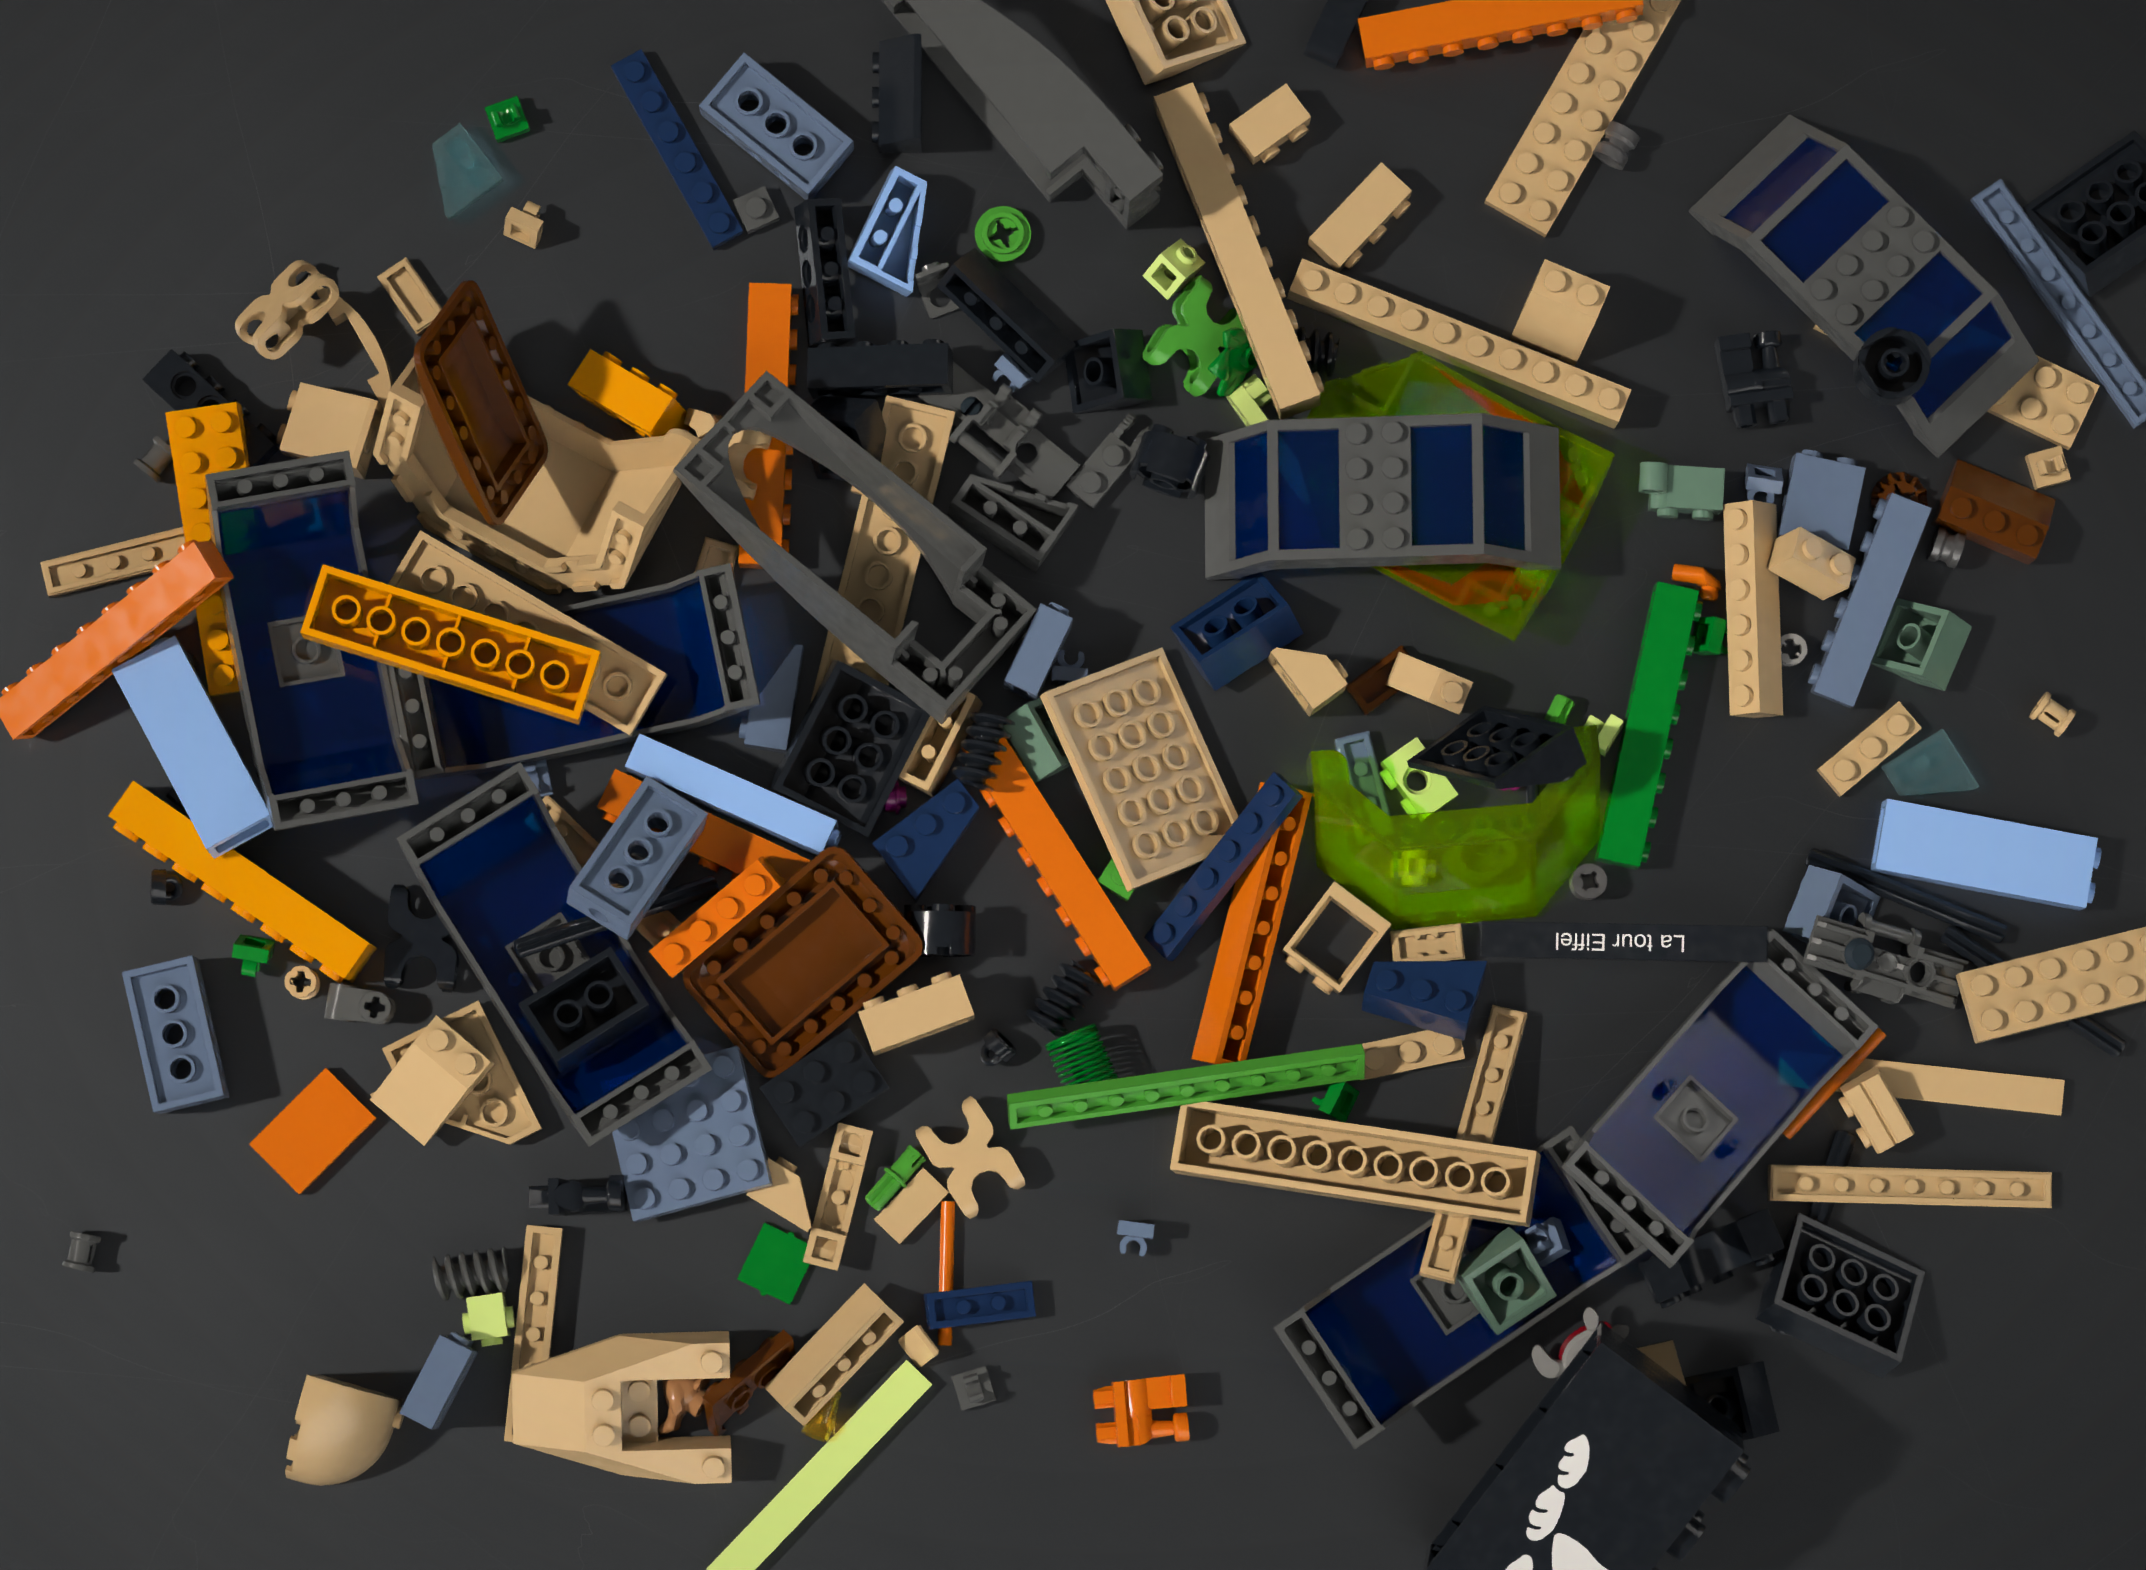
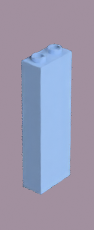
[111,635,273,859]
[625,733,842,856]
[1870,799,2101,911]

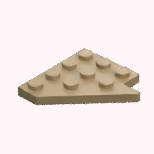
[370,1000,543,1145]

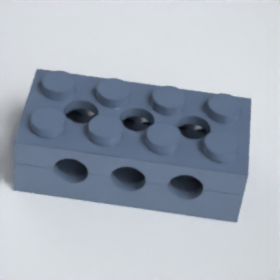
[699,52,854,200]
[566,776,708,941]
[122,955,230,1114]

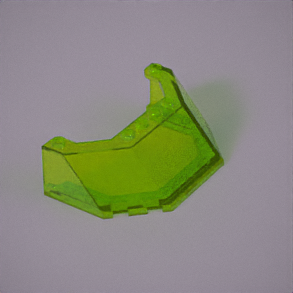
[1306,725,1600,930]

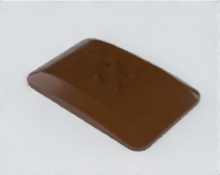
[414,280,548,526]
[683,846,923,1078]

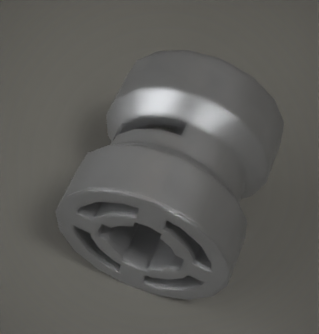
[1592,121,1640,170]

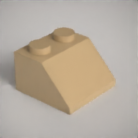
[1267,647,1348,717]

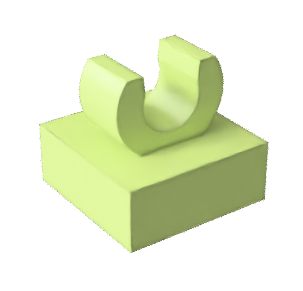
[1583,714,1624,757]

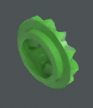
[975,206,1031,263]

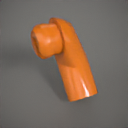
[1672,564,1721,601]

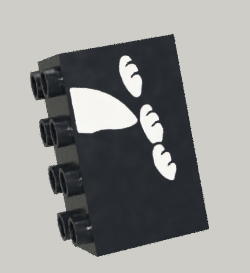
[1423,1322,1751,1570]

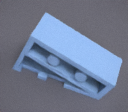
[847,166,927,297]

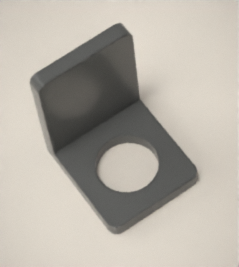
[915,262,960,319]

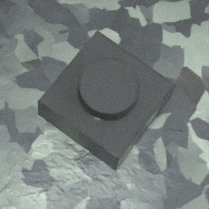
[733,186,780,234]

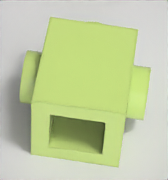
[1142,238,1206,300]
[462,1293,516,1347]

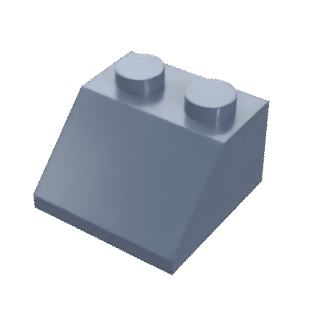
[1783,865,1881,944]

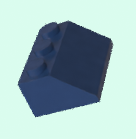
[1170,572,1304,691]

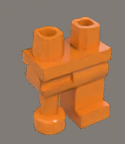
[1093,1374,1190,1447]

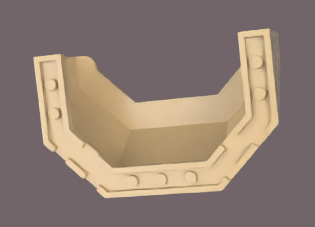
[373,356,701,595]

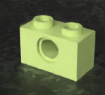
[1379,737,1459,822]

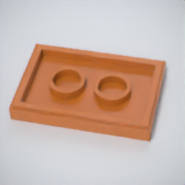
[249,1068,377,1195]

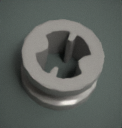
[1781,633,1807,667]

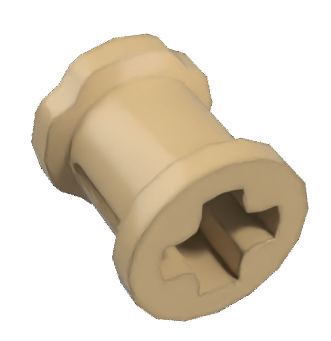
[2029,691,2076,737]
[284,966,321,1000]

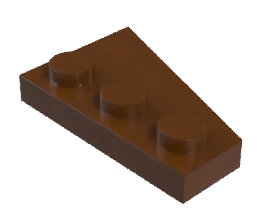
[703,1329,796,1436]

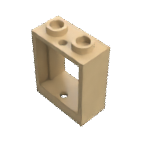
[1281,881,1391,995]

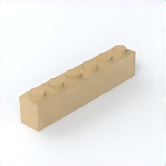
[1723,500,1783,719]

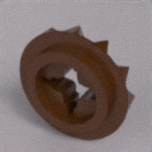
[1871,472,1928,512]

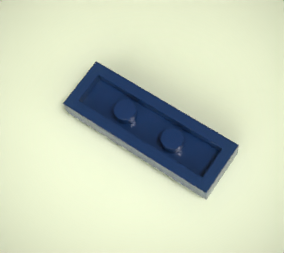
[924,1281,1036,1330]

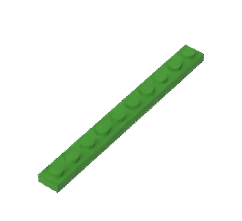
[1007,1044,1365,1130]

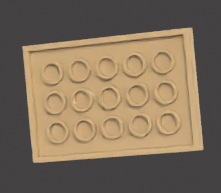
[1040,647,1239,892]

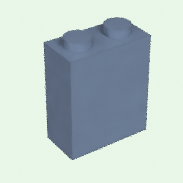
[1777,449,1866,552]
[1004,602,1073,701]
[399,1332,479,1430]

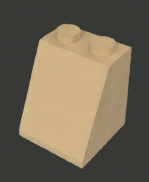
[1510,259,1610,366]
[276,382,384,480]

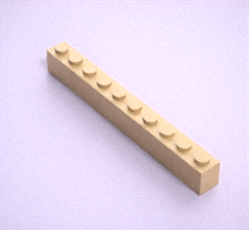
[1154,82,1324,420]
[1287,258,1631,429]

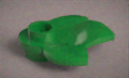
[1208,327,1257,397]

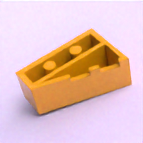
[567,349,691,438]

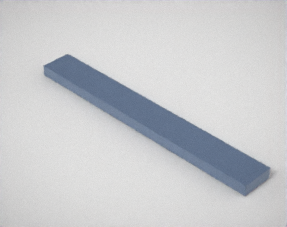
[1970,179,2146,429]

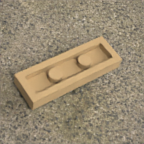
[1817,701,1922,797]
[1360,1030,1465,1081]

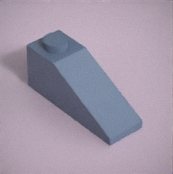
[739,644,804,754]

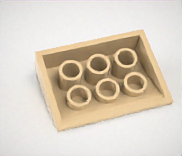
[1105,0,1247,85]

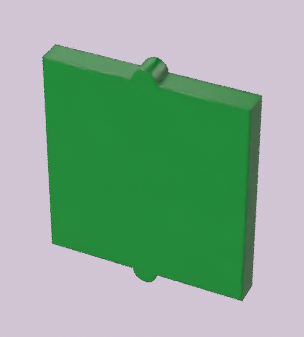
[737,1223,810,1305]

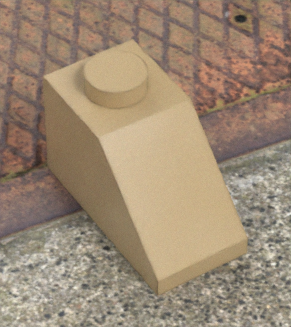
[1385,652,1473,715]
[746,1156,812,1233]

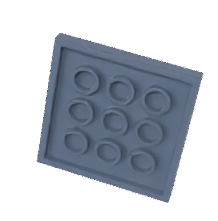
[601,1046,773,1223]

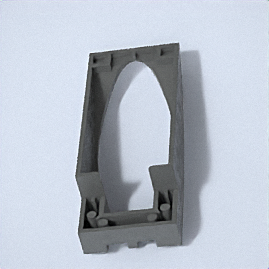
[882,0,1164,230]
[673,371,1037,724]

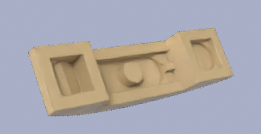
[315,286,393,409]
[803,1122,873,1271]

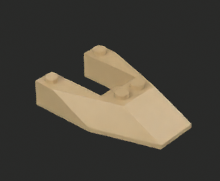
[512,1331,732,1484]

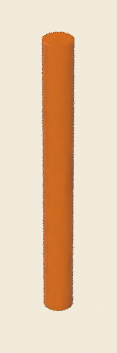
[1782,1028,1887,1140]
[938,1201,955,1346]

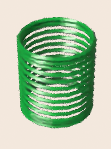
[1045,1024,1119,1086]

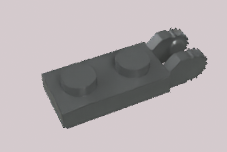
[1065,412,1152,510]

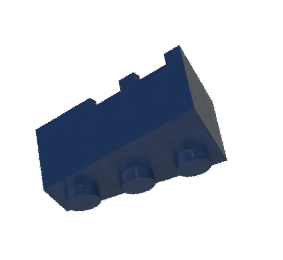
[872,779,980,903]
[1362,961,1487,1041]

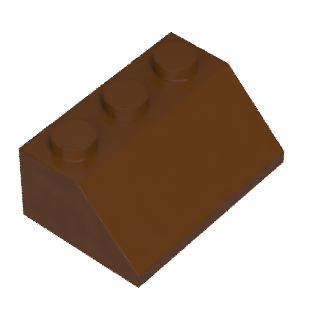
[1931,459,2056,565]

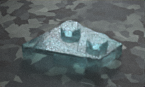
[432,123,504,221]
[1881,729,1979,797]

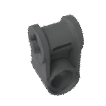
[324,983,396,1024]

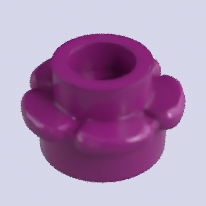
[884,780,907,815]

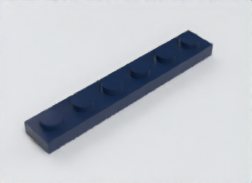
[611,49,744,250]
[1144,772,1303,962]

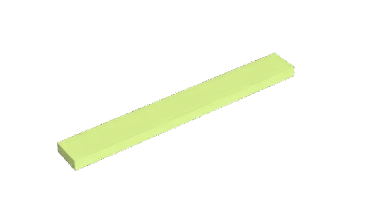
[706,1360,933,1570]

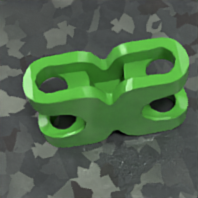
[1143,275,1244,397]

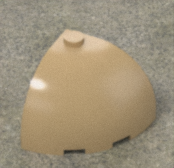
[285,1374,404,1486]

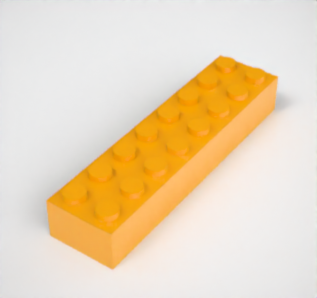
[165,402,274,696]
[300,564,601,725]
[108,781,377,984]

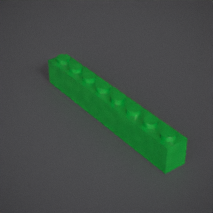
[1594,581,1703,870]

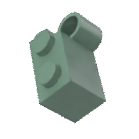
[1639,462,1725,521]

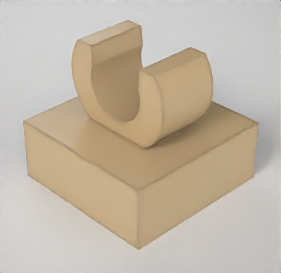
[503,201,544,249]
[2025,445,2071,490]

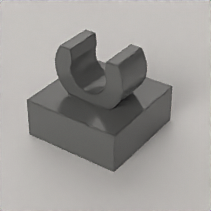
[951,1366,996,1411]

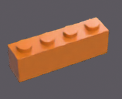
[649,856,785,978]

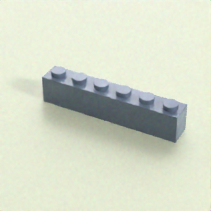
[1808,493,1932,708]

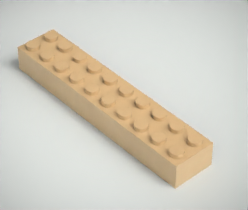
[1170,1102,1541,1227]

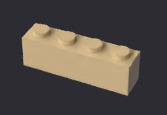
[764,1283,904,1426]

